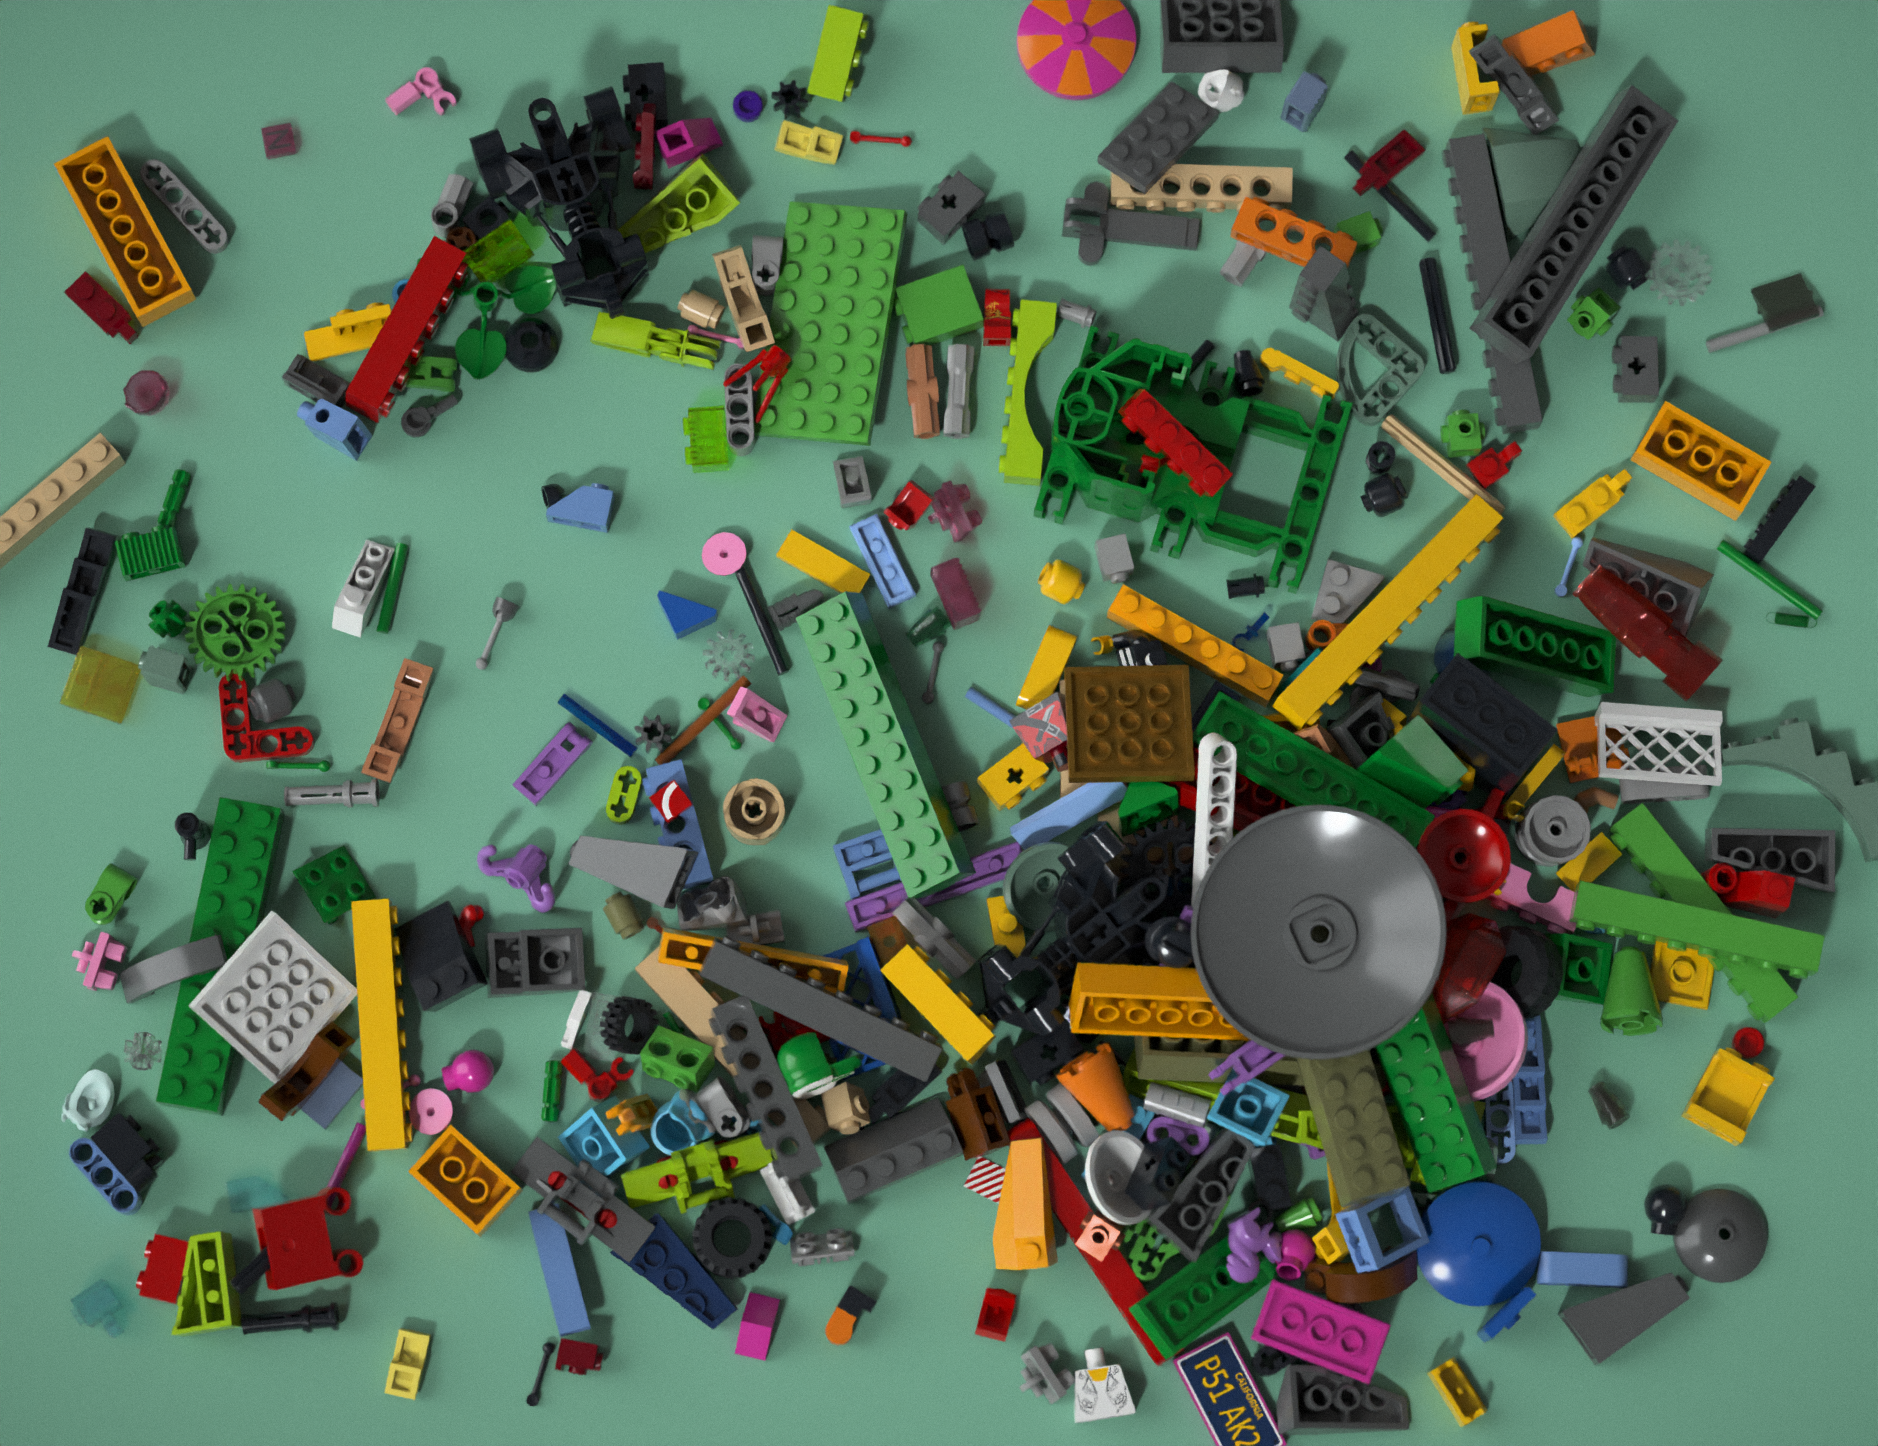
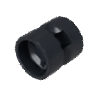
[961,210,1014,261]

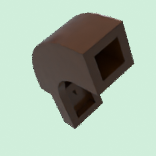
[258,1022,356,1122]
[1304,1246,1418,1303]

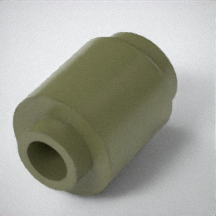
[603,892,645,940]

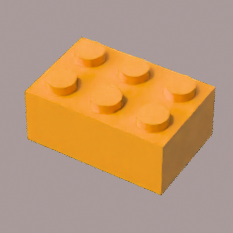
[408,1125,523,1237]

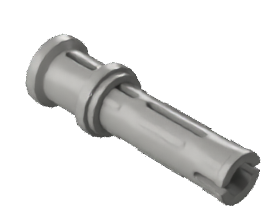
[284,779,380,808]

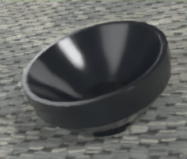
[504,317,559,373]

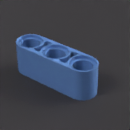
[69,1138,143,1215]
[1537,1251,1628,1288]

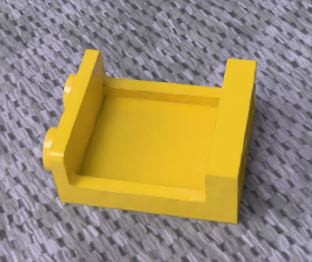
[1451,22,1499,115]
[1681,1047,1775,1146]

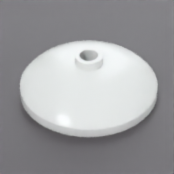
[1085,1131,1153,1225]

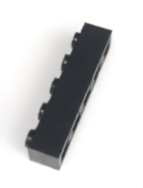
[1743,476,1816,564]

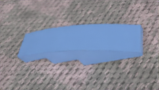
[1511,1015,1548,1145]
[528,1203,591,1337]

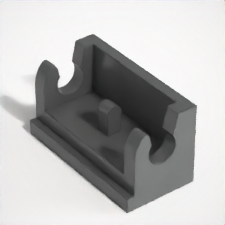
[282,354,350,408]

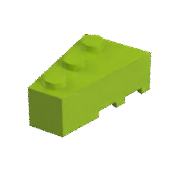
[807,5,869,102]

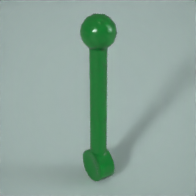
[698,698,742,750]
[266,760,331,772]

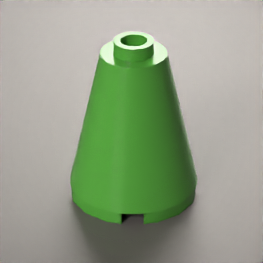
[1600,946,1663,1036]

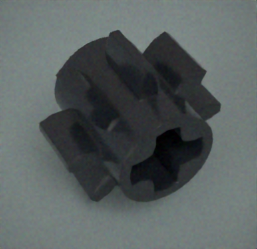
[772,80,808,119]

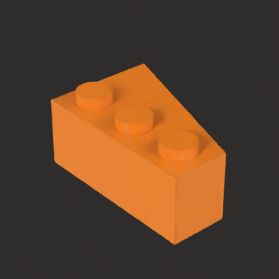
[1502,10,1595,76]

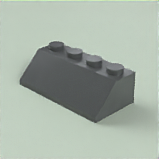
[824,1098,963,1204]

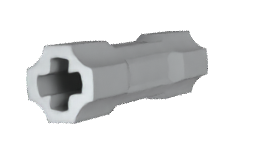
[943,344,974,439]

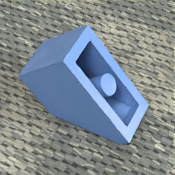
[546,483,615,533]

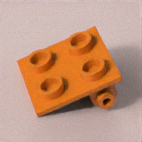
[1556,716,1630,783]

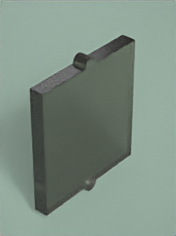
[1751,273,1820,332]

